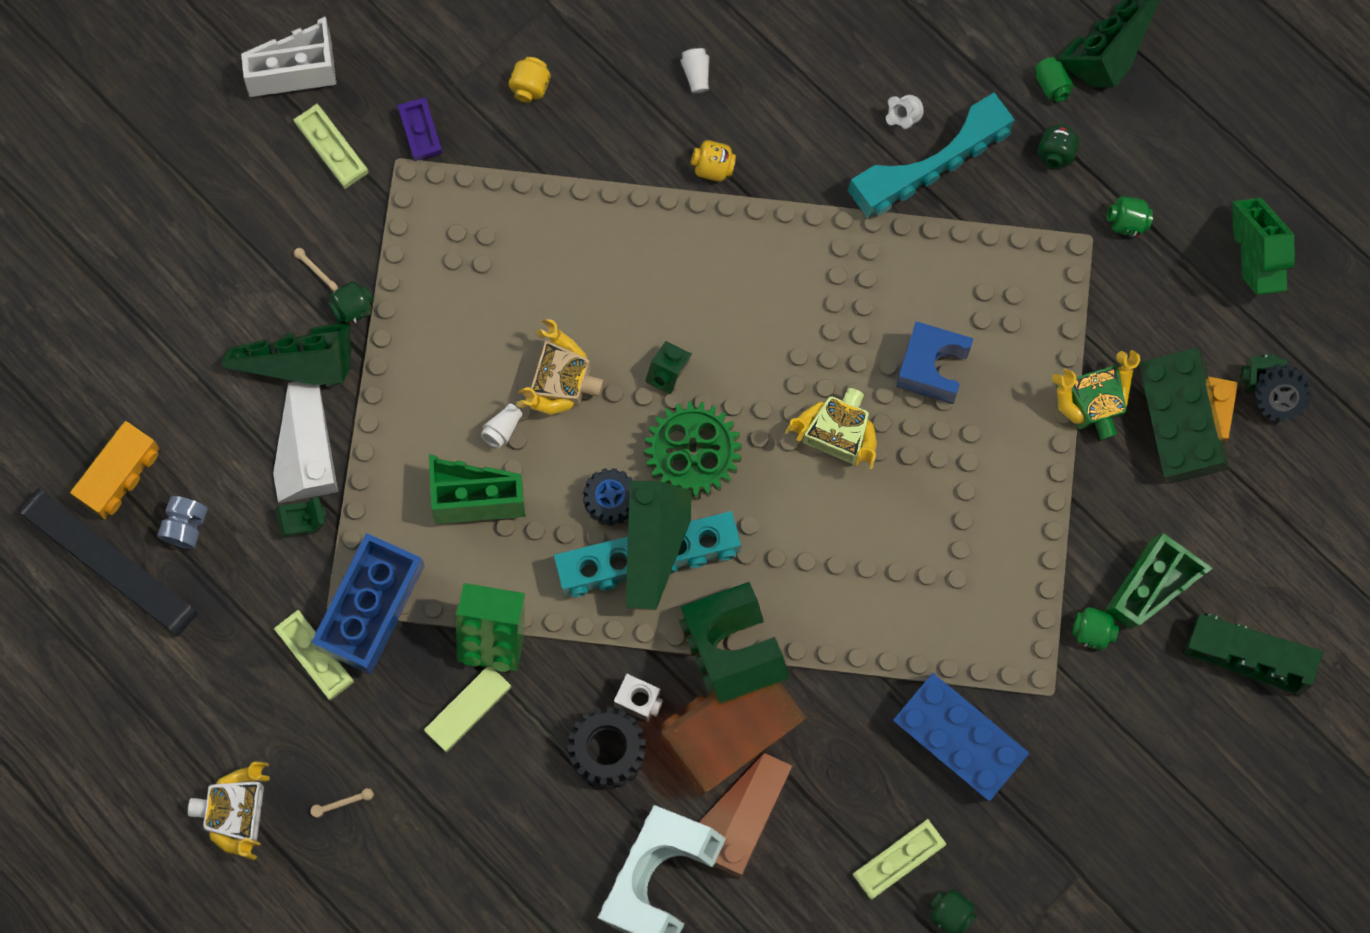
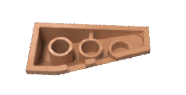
[699,753,792,879]

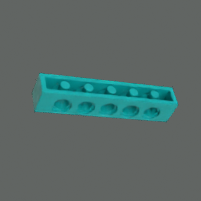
[554,511,741,598]

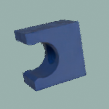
[896,321,974,404]

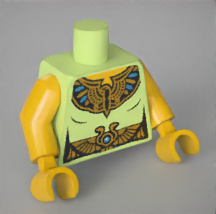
[785,388,877,469]

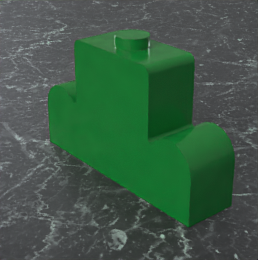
[1232,198,1295,295]

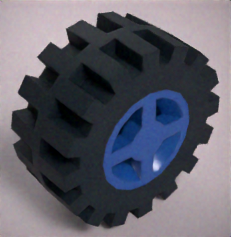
[583,468,634,526]

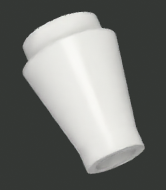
[681,48,709,93]
[481,404,523,449]

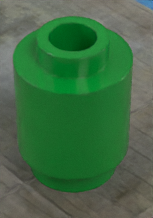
[1035,57,1074,102]

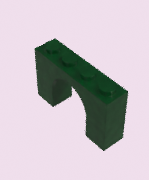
[678,582,790,704]

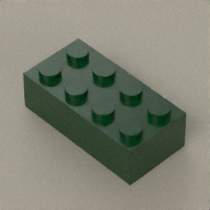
[1139,348,1230,484]

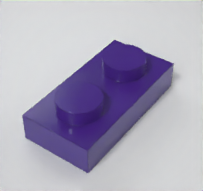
[398,97,443,162]

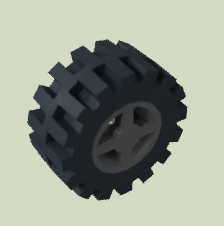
[1254,364,1311,422]

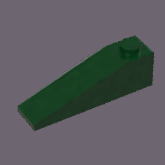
[1057,0,1160,88]

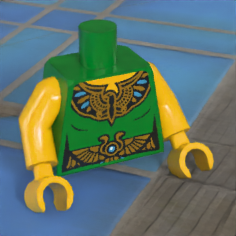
[1052,350,1140,441]

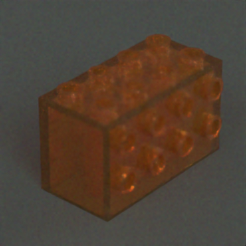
[658,682,806,796]

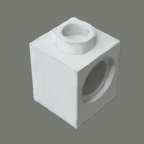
[614,674,663,722]

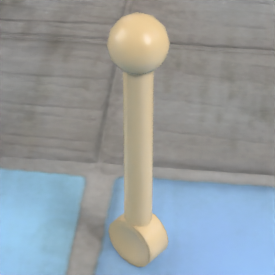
[293,248,339,291]
[311,788,373,818]

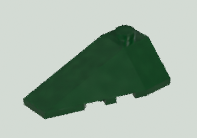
[221,323,350,386]
[626,480,692,610]

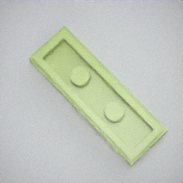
[294,103,369,189]
[274,610,354,701]
[424,667,512,753]
[853,819,946,900]

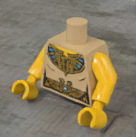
[516,319,604,415]

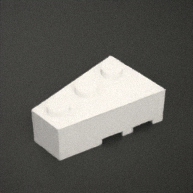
[241,17,336,97]

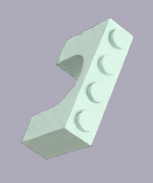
[598,805,726,933]

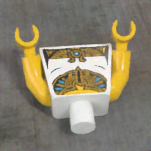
[188,761,269,860]

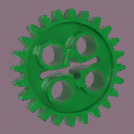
[644,401,742,499]

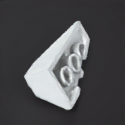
[273,382,338,503]

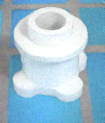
[886,95,923,129]

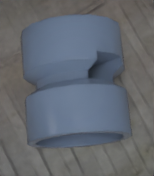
[157,496,208,549]

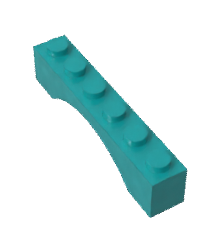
[848,93,1015,218]

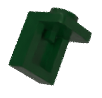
[645,341,692,394]
[1240,354,1288,393]
[275,496,326,538]

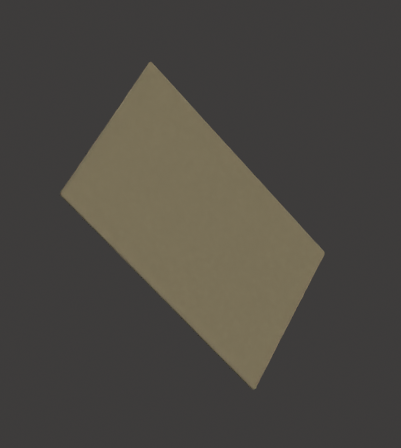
[327,158,1093,697]

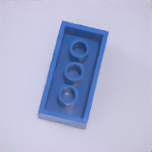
[311,533,425,675]
[893,673,1030,801]

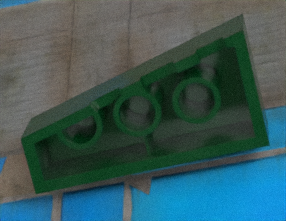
[1183,613,1324,697]

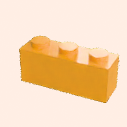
[70,421,159,520]

